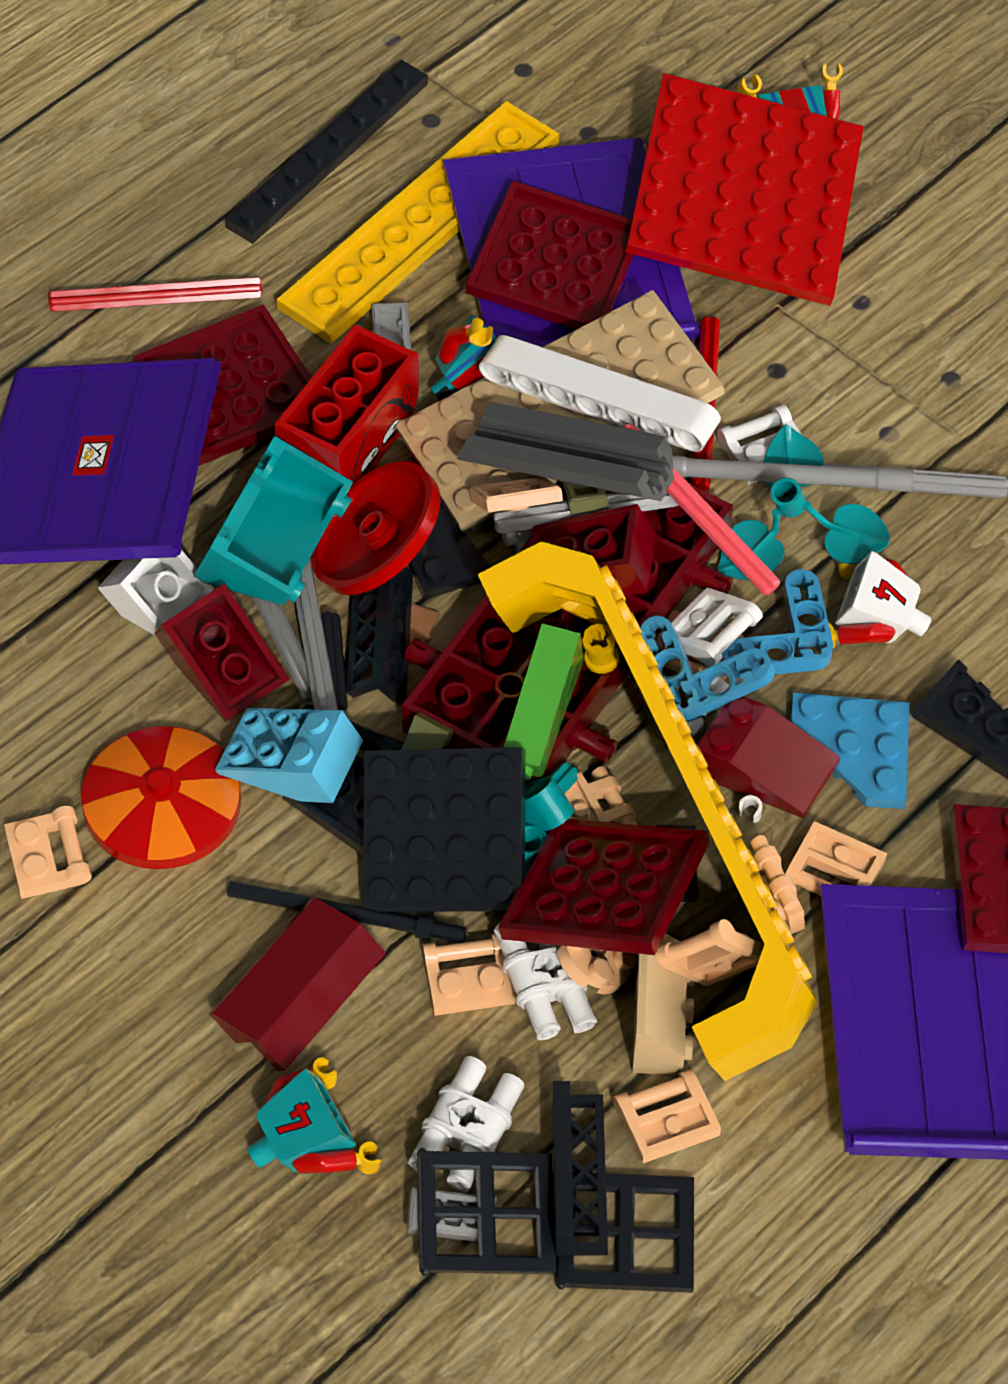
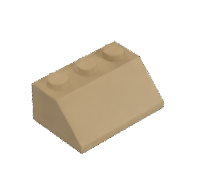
[632,933,694,1075]

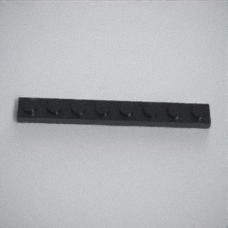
[225,60,428,244]

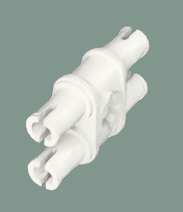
[494,924,597,1040]
[409,1056,524,1193]

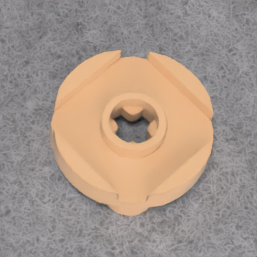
[556,946,637,995]

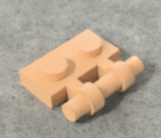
[565,766,638,825]
[751,835,805,934]

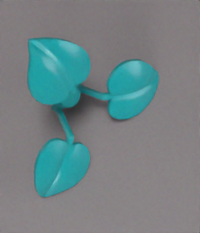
[717,424,891,580]

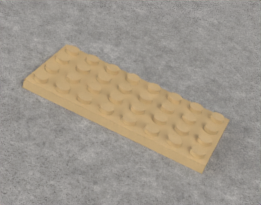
[396,290,725,532]

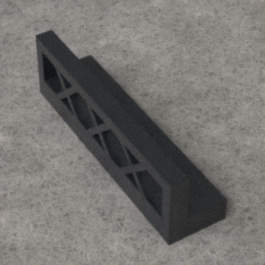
[346,567,413,702]
[553,1081,608,1256]

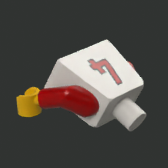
[815,551,932,649]

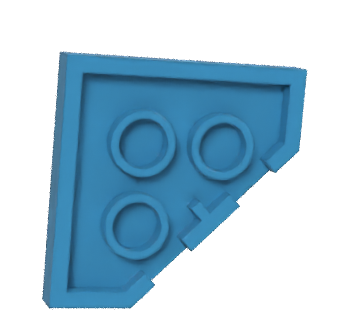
[791,693,910,810]

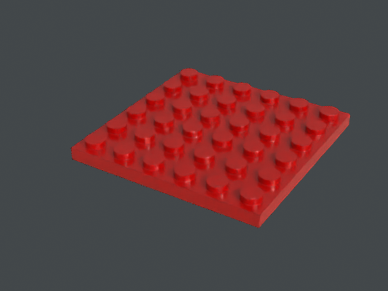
[625,73,864,306]

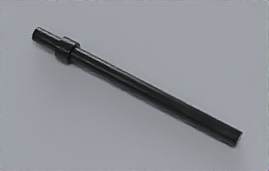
[227,881,467,943]

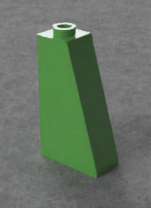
[504,624,584,779]

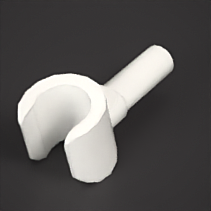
[738,795,763,823]

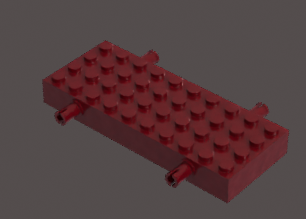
[402,484,733,782]

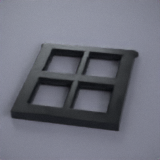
[417,1148,556,1276]
[555,1172,694,1293]

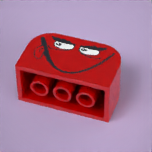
[275,324,419,485]

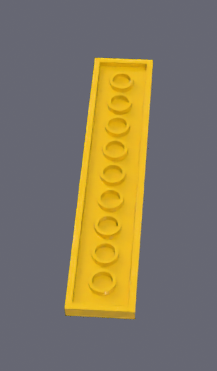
[277,101,559,345]

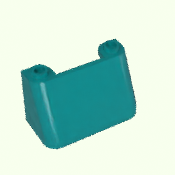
[194,436,353,606]

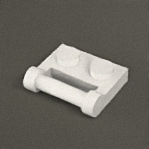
[717,404,802,486]
[660,587,763,667]

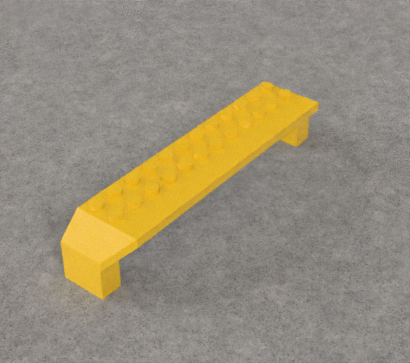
[478,542,818,1081]

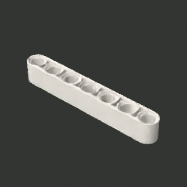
[479,335,721,452]

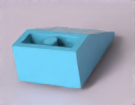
[215,708,363,803]

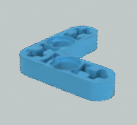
[721,569,833,678]
[640,616,775,721]

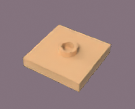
[470,476,563,513]

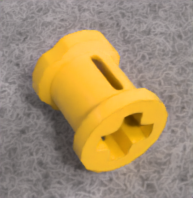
[582,624,619,674]

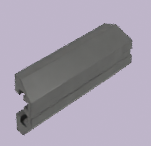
[457,402,674,501]

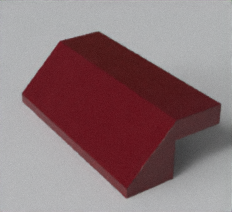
[209,897,386,1071]

